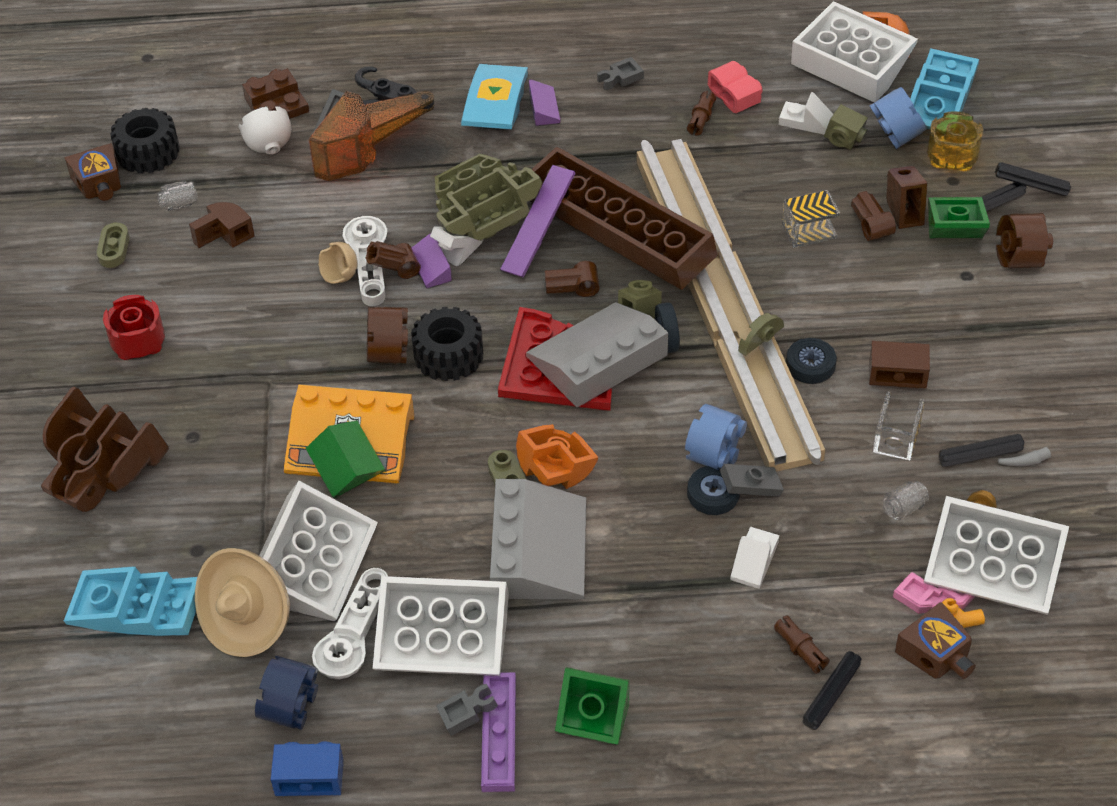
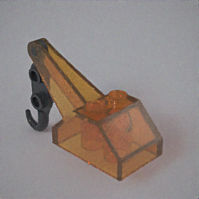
[309,66,435,181]

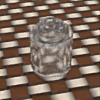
[156,180,197,212]
[883,481,929,520]

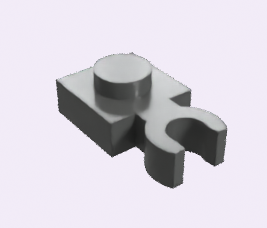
[597,57,644,90]
[436,684,498,736]

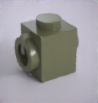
[824,104,868,150]
[618,280,662,319]

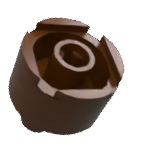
[996,213,1053,268]
[367,307,408,363]

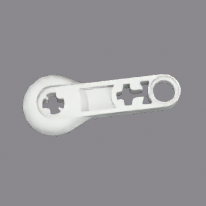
[342,216,387,306]
[312,568,388,680]

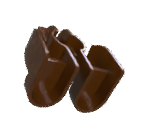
[41,387,169,512]

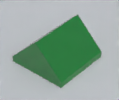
[928,197,990,238]
[306,420,385,499]
[555,667,629,745]

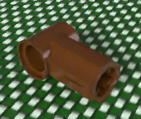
[851,191,896,241]
[365,241,421,279]
[545,261,600,297]

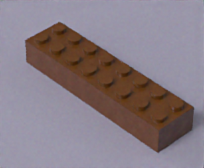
[530,147,718,290]

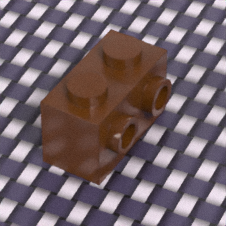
[869,341,930,389]

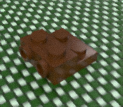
[242,68,309,119]

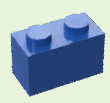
[271,741,344,796]

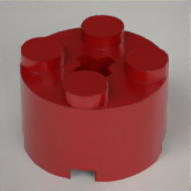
[103,295,165,360]

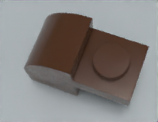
[189,202,255,248]

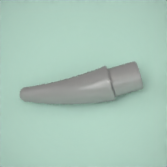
[998,447,1051,466]

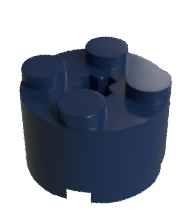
[255,656,318,730]

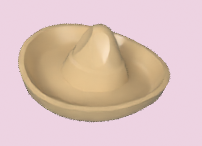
[195,548,290,657]

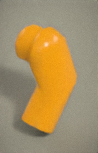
[942,598,985,628]

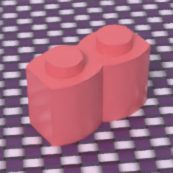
[708,61,763,113]

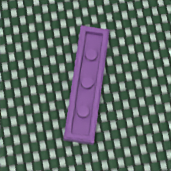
[481,672,516,792]

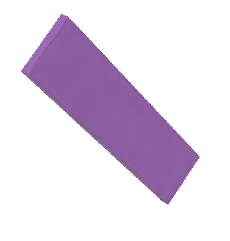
[500,165,575,278]

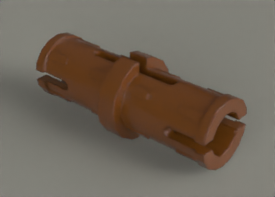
[687,91,716,136]
[774,615,830,674]

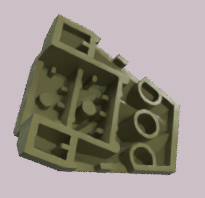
[435,153,542,241]

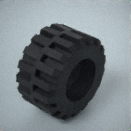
[110,108,180,174]
[411,307,484,381]

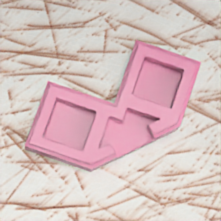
[893,572,975,614]

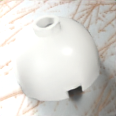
[239,106,292,154]

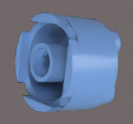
[870,87,927,149]
[685,404,747,470]

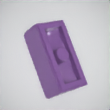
[529,80,560,126]
[412,234,452,288]

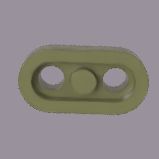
[97,222,130,268]
[488,450,526,485]

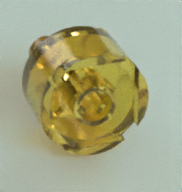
[927,111,983,171]

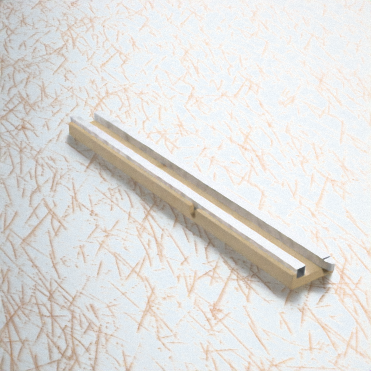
[637,139,825,472]

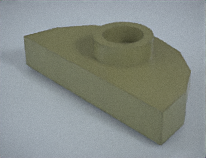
[738,313,784,356]

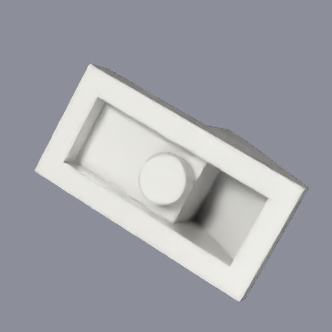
[779,92,833,135]
[430,227,483,266]
[730,527,779,589]

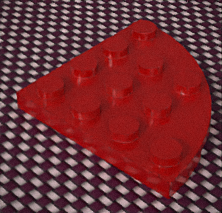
[498,307,612,411]

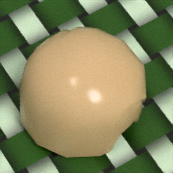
[318,242,358,284]

